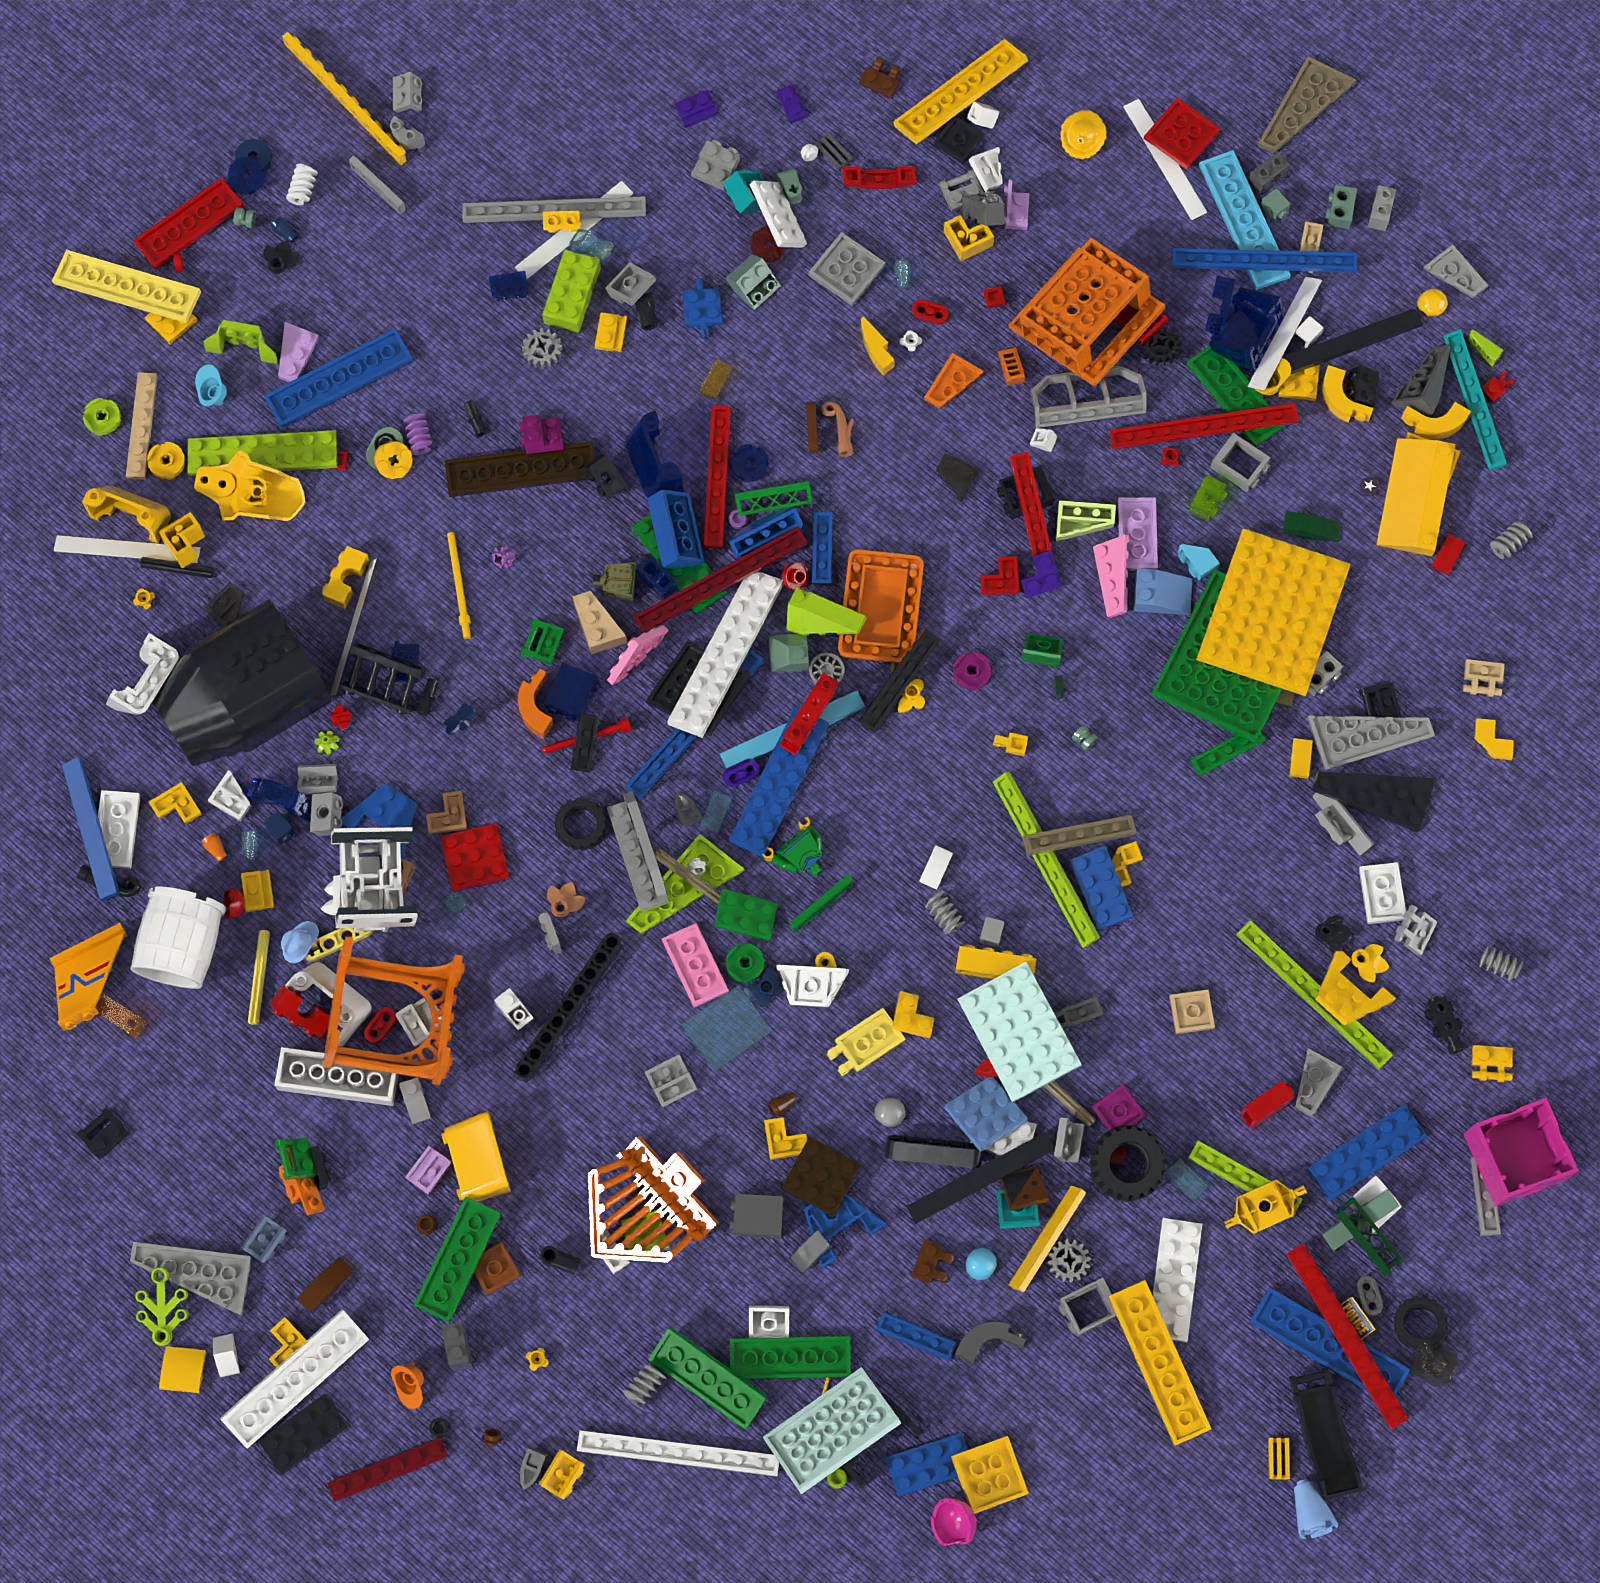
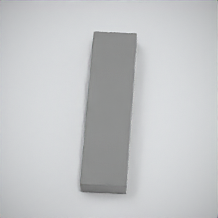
[349,156,406,214]
[1471,1157,1501,1236]

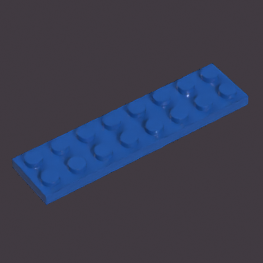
[264,329,413,428]
[728,706,829,858]
[1249,1287,1410,1396]

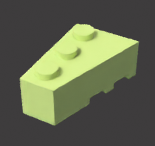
[1056,501,1116,542]

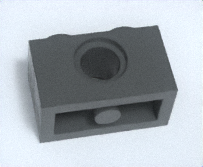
[1248,152,1290,195]

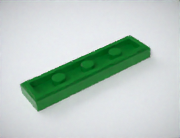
[1190,732,1266,777]
[789,874,853,933]

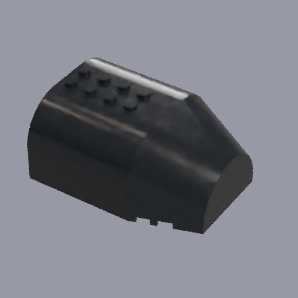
[152,599,332,766]

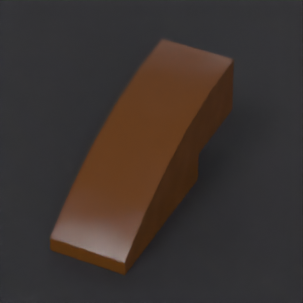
[297,1257,355,1314]

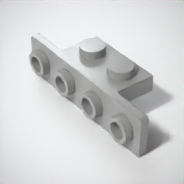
[1313,793,1374,855]

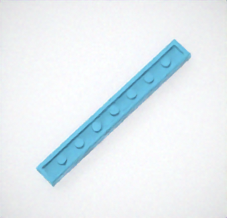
[720,690,865,769]

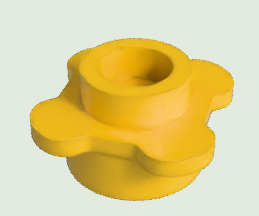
[133,588,155,609]
[526,1348,549,1371]

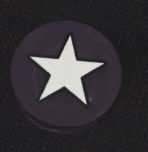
[1359,477,1379,497]

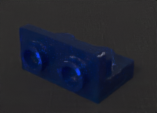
[390,641,420,682]

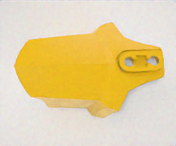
[194,450,305,521]

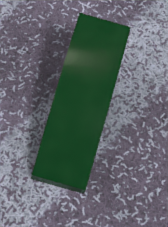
[1283,511,1340,542]

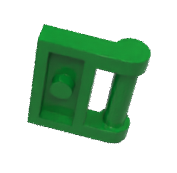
[520,619,564,665]
[275,1137,317,1180]

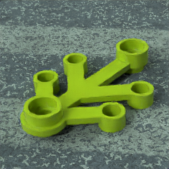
[135,1267,189,1346]

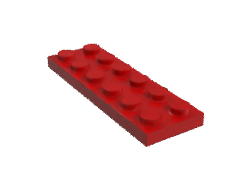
[133,177,244,270]

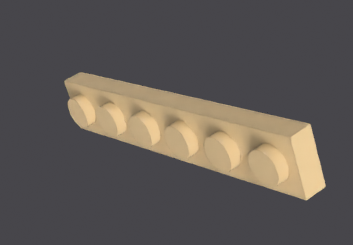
[126,372,158,480]

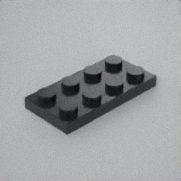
[259,1393,348,1475]

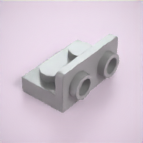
[1054,1117,1085,1163]

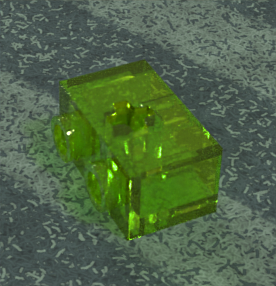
[1188,475,1228,522]

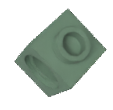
[1261,188,1291,222]

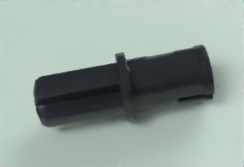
[463,401,487,437]
[417,678,439,716]

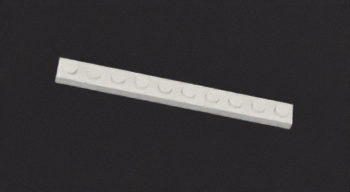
[577,1431,779,1477]

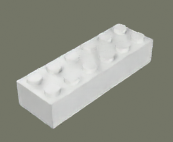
[274,1047,399,1106]

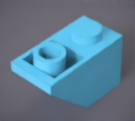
[1177,544,1220,582]

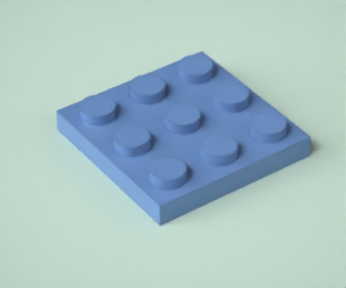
[944,1077,1028,1152]

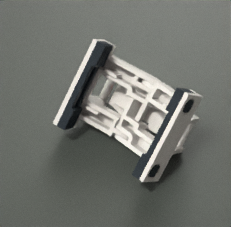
[331,827,418,933]

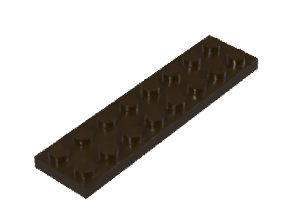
[445,441,595,497]

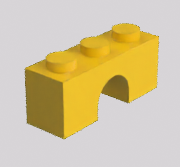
[322,546,370,609]

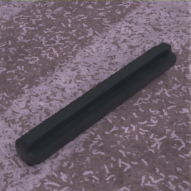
[140,557,214,578]

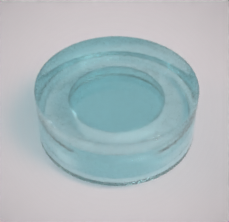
[446,893,466,914]

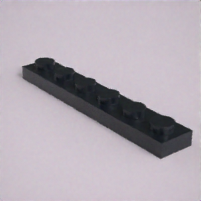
[858,628,940,733]

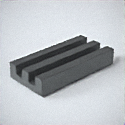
[815,133,853,171]

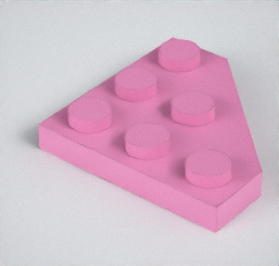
[607,625,669,685]

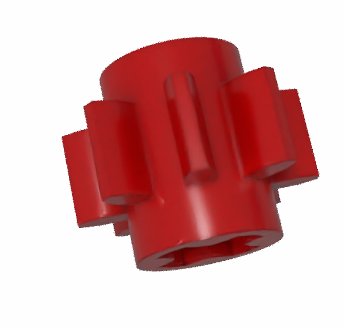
[330,704,352,730]

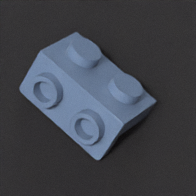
[241,1215,287,1263]

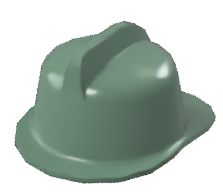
[366,427,403,469]

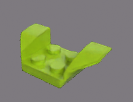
[204,320,278,364]

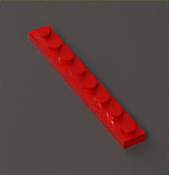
[704,405,731,549]

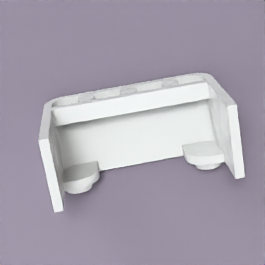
[286,962,372,1047]

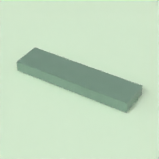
[1321,1189,1399,1251]

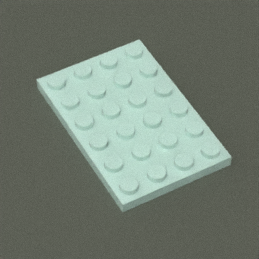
[958,962,1082,1102]
[763,1367,901,1494]

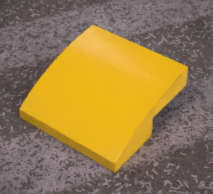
[159,1346,206,1393]

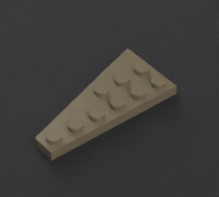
[1258,56,1356,154]

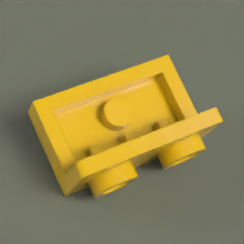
[543,210,581,233]
[538,1450,585,1499]

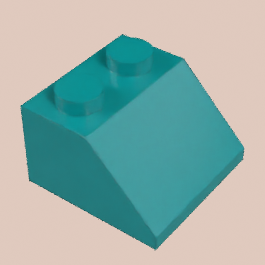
[723,171,765,214]

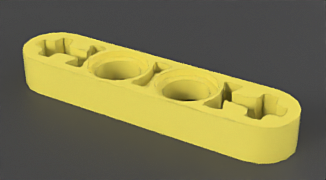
[305,928,374,962]

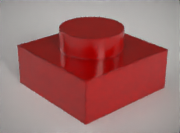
[983,286,1005,309]

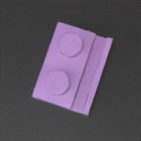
[405,1146,452,1195]

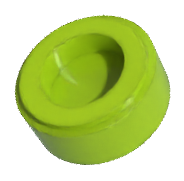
[827,1468,847,1489]

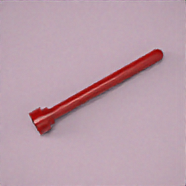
[542,717,632,754]

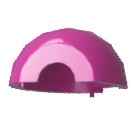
[931,1498,977,1546]

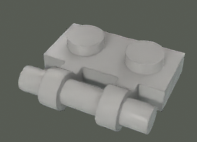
[1394,905,1437,955]

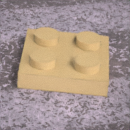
[1169,990,1215,1034]

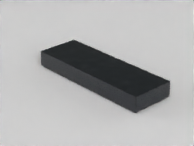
[570,713,599,773]

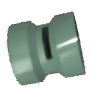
[233,207,256,228]
[1072,725,1098,751]

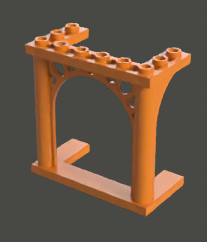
[323,937,465,1085]

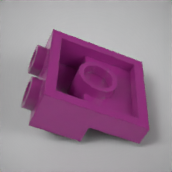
[519,414,563,454]

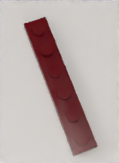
[327,1438,448,1502]

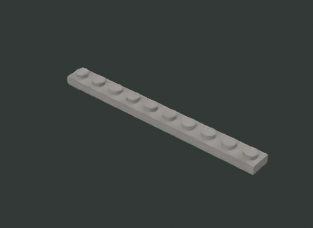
[462,197,646,223]

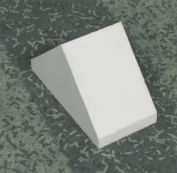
[213,1334,240,1377]

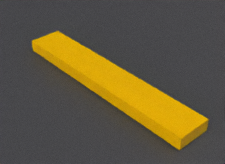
[1009,1186,1086,1292]

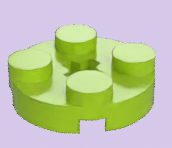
[83,398,121,436]

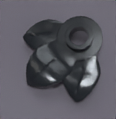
[263,241,300,274]
[1315,916,1354,951]

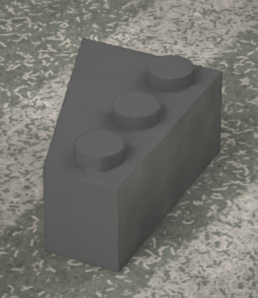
[962,191,1005,226]

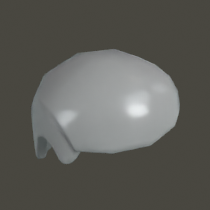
[874,1097,906,1127]

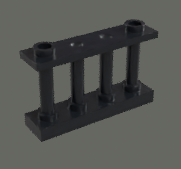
[339,642,427,714]

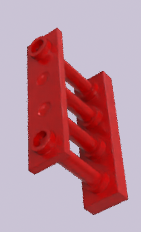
[779,673,839,756]

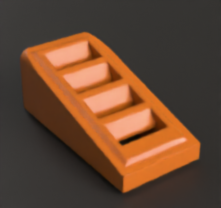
[998,347,1025,386]

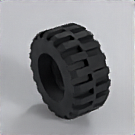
[1089,1125,1167,1202]

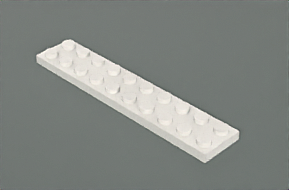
[667,571,784,738]

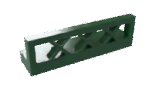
[1335,1197,1403,1277]

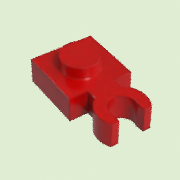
[1481,371,1514,403]

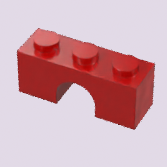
[270,984,330,1038]

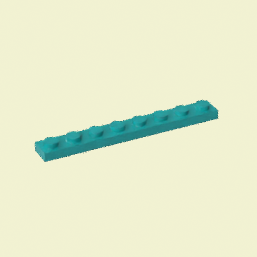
[1443,329,1507,471]

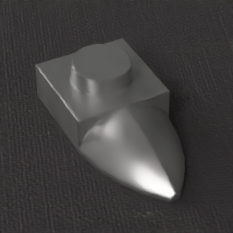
[675,792,702,828]

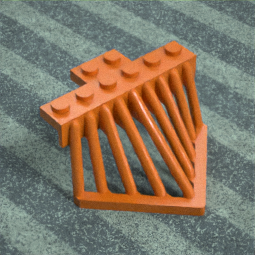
[588,1136,719,1262]

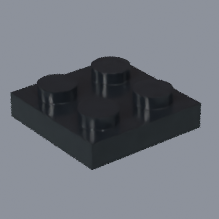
[933,116,984,164]

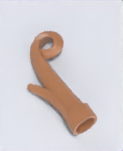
[821,401,854,457]

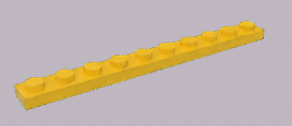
[282,32,407,166]

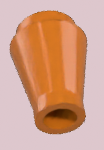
[202,833,228,862]

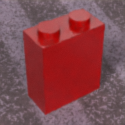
[1240,1080,1294,1130]

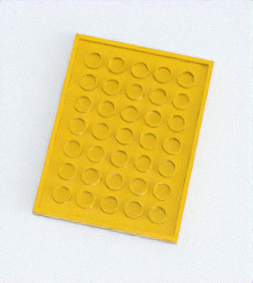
[1196,528,1351,696]

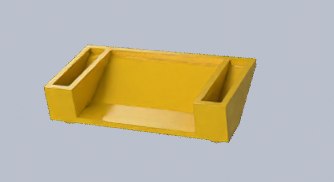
[1376,438,1456,557]

